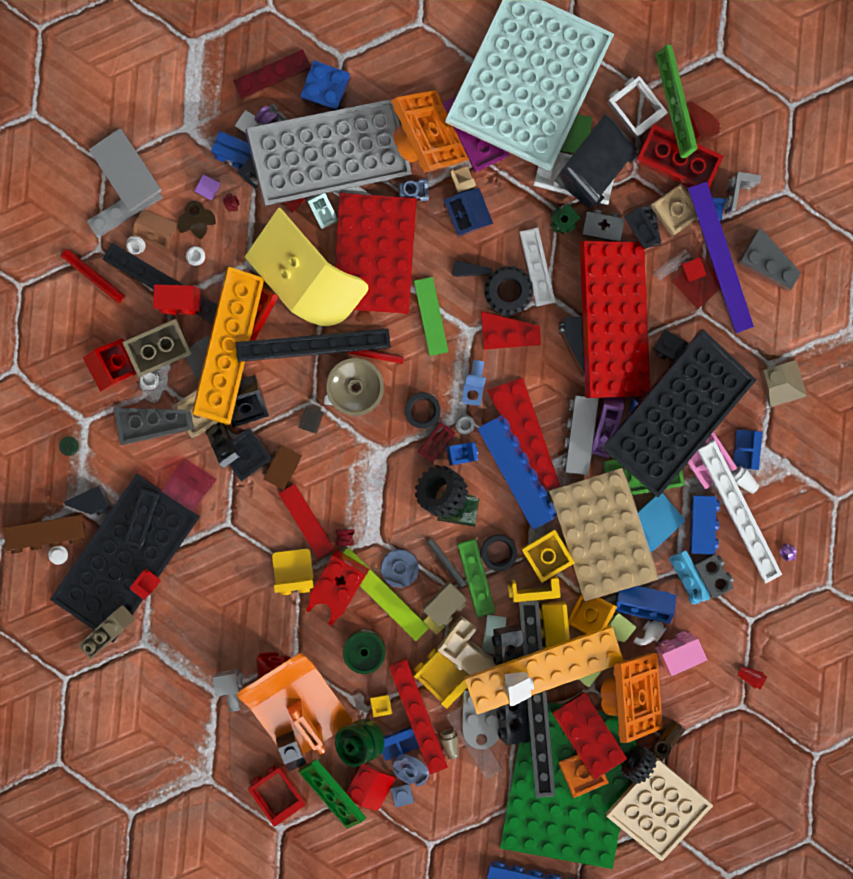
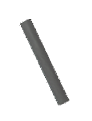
[426,538,467,588]

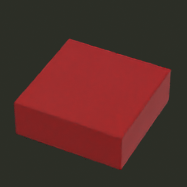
[681,257,707,283]

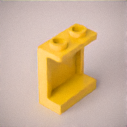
[507,575,560,602]
[413,648,468,709]

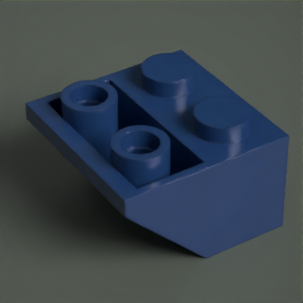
[444,188,493,238]

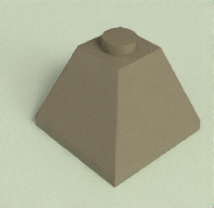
[759,360,807,407]

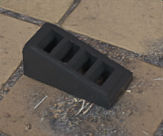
[452,261,493,277]

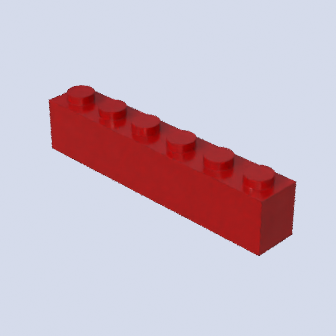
[389,657,448,775]

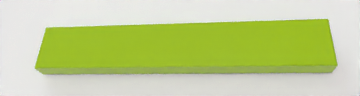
[342,547,429,641]

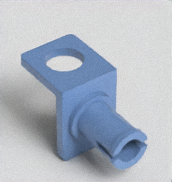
[462,360,486,406]

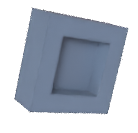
[391,783,414,808]

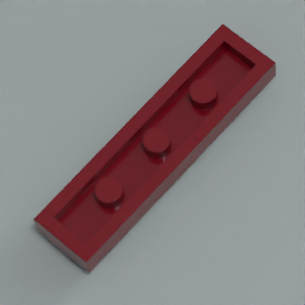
[233,49,311,99]

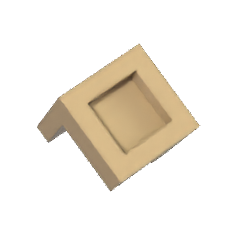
[450,167,476,194]

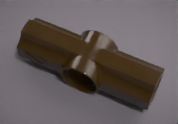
[649,719,686,761]

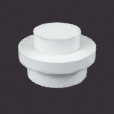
[126,236,146,254]
[186,246,205,266]
[140,371,160,389]
[48,546,68,565]

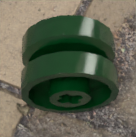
[343,629,386,674]
[335,718,384,767]

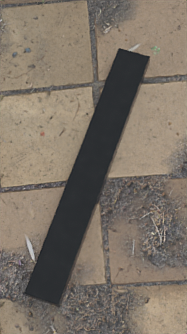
[103,243,218,324]
[235,328,391,362]

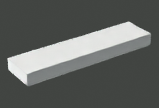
[519,228,555,307]

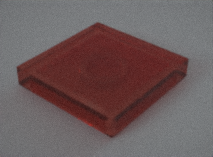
[672,255,720,309]

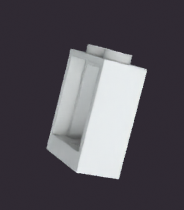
[607,76,668,139]

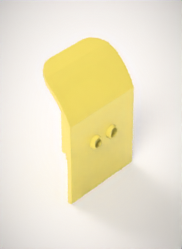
[245,208,368,326]

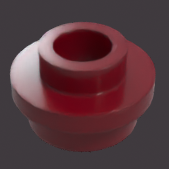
[223,193,240,212]

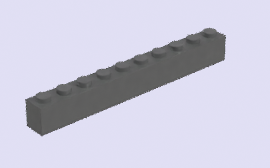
[518,601,555,798]

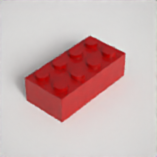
[635,124,724,188]
[551,692,627,780]

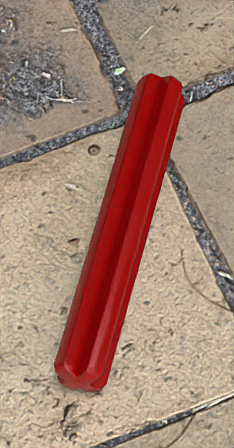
[61,249,125,303]

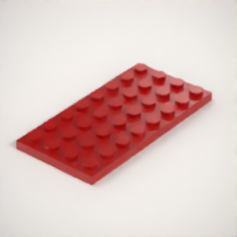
[579,241,650,398]

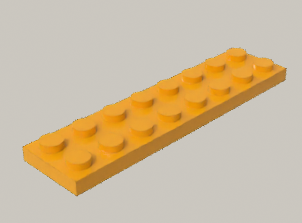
[191,267,264,425]
[464,625,623,715]

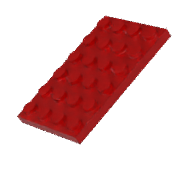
[335,193,417,314]

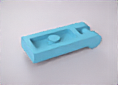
[669,550,710,605]

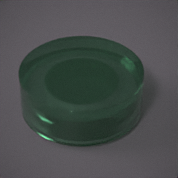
[59,437,79,456]

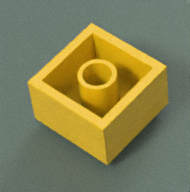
[521,528,575,583]

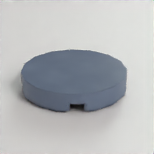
[381,549,419,588]
[392,754,429,786]

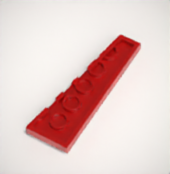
[487,378,560,491]

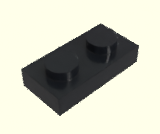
[624,206,661,250]

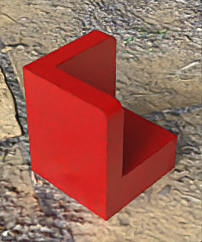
[130,569,161,600]

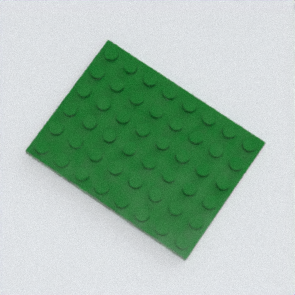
[500,701,637,869]

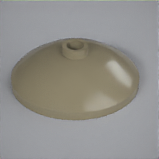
[326,358,384,416]

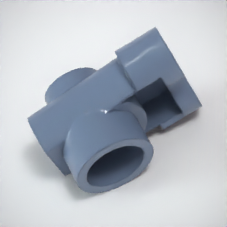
[398,178,429,201]

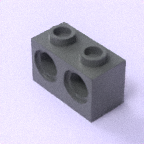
[693,554,734,599]

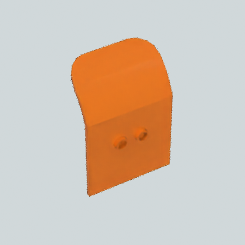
[236,653,354,755]

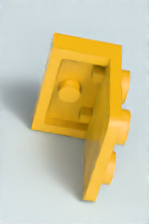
[272,548,315,595]

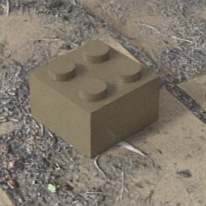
[422,581,467,627]

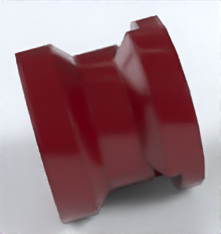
[336,529,355,546]

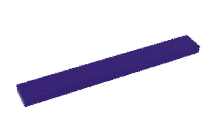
[687,181,754,333]

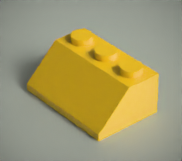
[539,601,570,649]

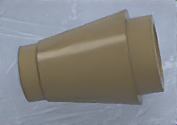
[439,729,459,760]

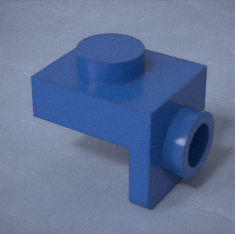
[446,442,478,466]

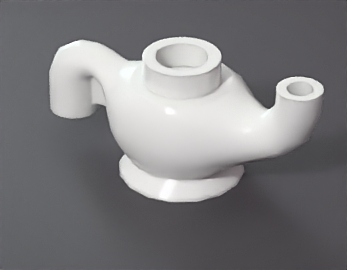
[633,620,667,646]

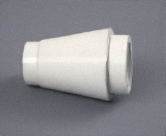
[732,466,759,494]

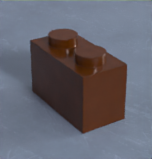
[262,445,303,490]

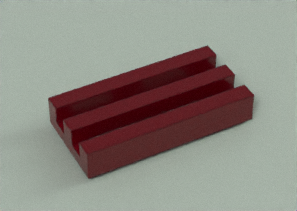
[418,422,455,463]

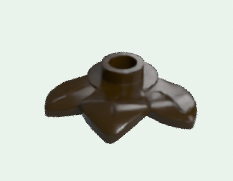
[178,201,216,239]

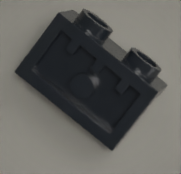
[653,329,688,363]

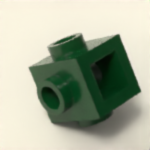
[549,204,581,235]

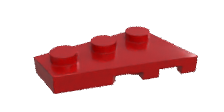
[481,311,541,350]

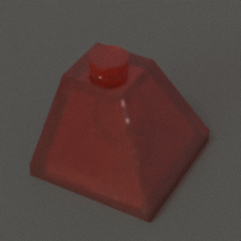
[686,101,721,144]

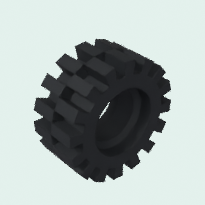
[621,745,657,784]

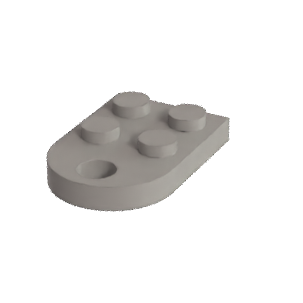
[461,690,499,749]

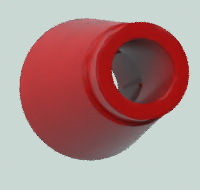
[737,666,767,690]

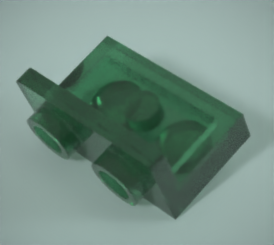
[437,492,480,527]

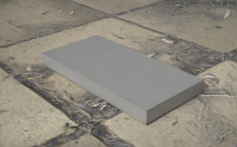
[89,128,162,212]

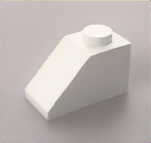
[504,672,534,706]

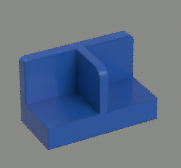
[733,430,763,470]
[382,726,419,761]

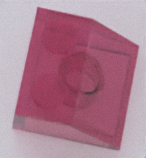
[161,458,217,512]

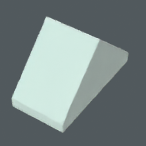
[307,193,338,229]
[482,614,506,654]

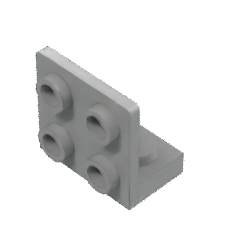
[724,172,761,215]

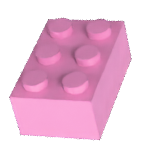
[655,631,707,676]

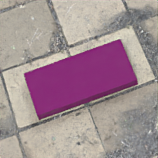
[443,96,510,173]

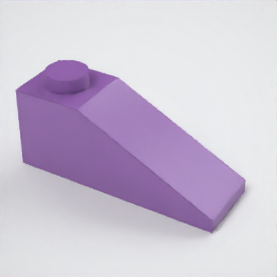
[591,397,624,458]

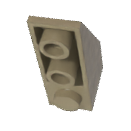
[78,605,135,660]

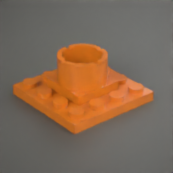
[391,90,469,173]
[601,652,663,743]

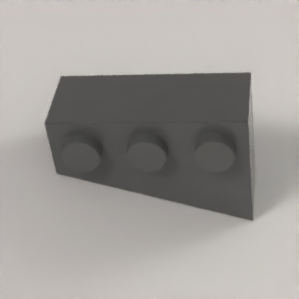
[738,228,801,291]

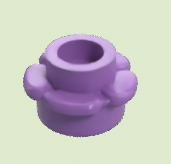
[779,544,797,562]

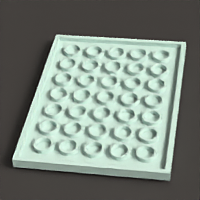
[445,0,614,171]

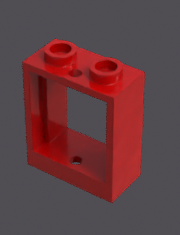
[248,764,307,827]

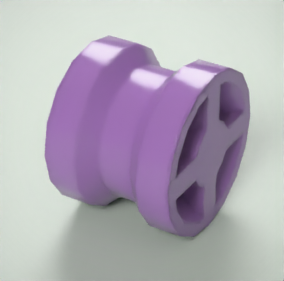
[254,106,279,125]

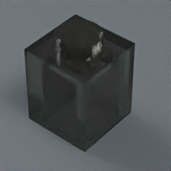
[298,404,325,434]

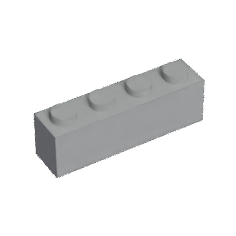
[562,396,598,475]

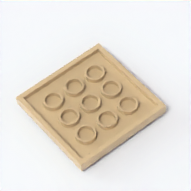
[605,757,713,861]

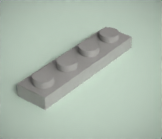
[87,193,163,238]

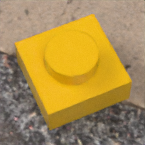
[370,694,393,717]

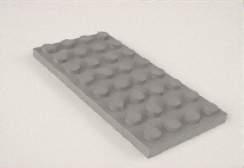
[245,99,412,206]

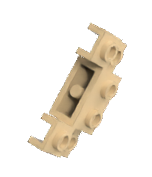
[437,616,507,675]

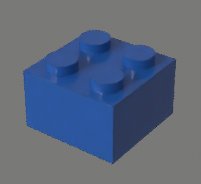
[300,60,351,111]

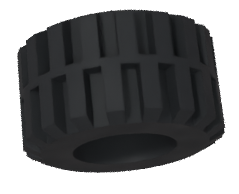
[484,266,533,316]
[415,465,468,518]

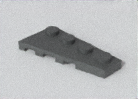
[114,408,194,445]

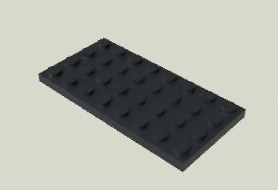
[601,329,757,497]
[50,473,201,643]

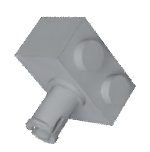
[213,668,245,712]

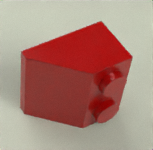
[83,338,137,392]
[345,762,396,811]

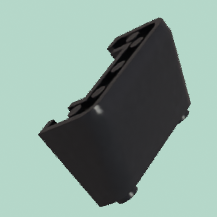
[554,114,638,209]

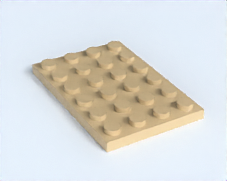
[550,468,659,601]

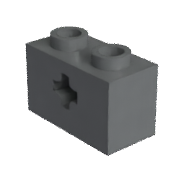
[581,209,625,242]

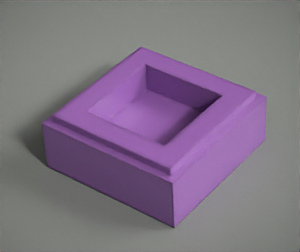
[195,174,221,201]

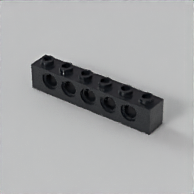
[492,625,529,745]

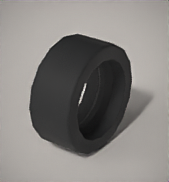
[405,392,441,429]
[481,534,517,571]

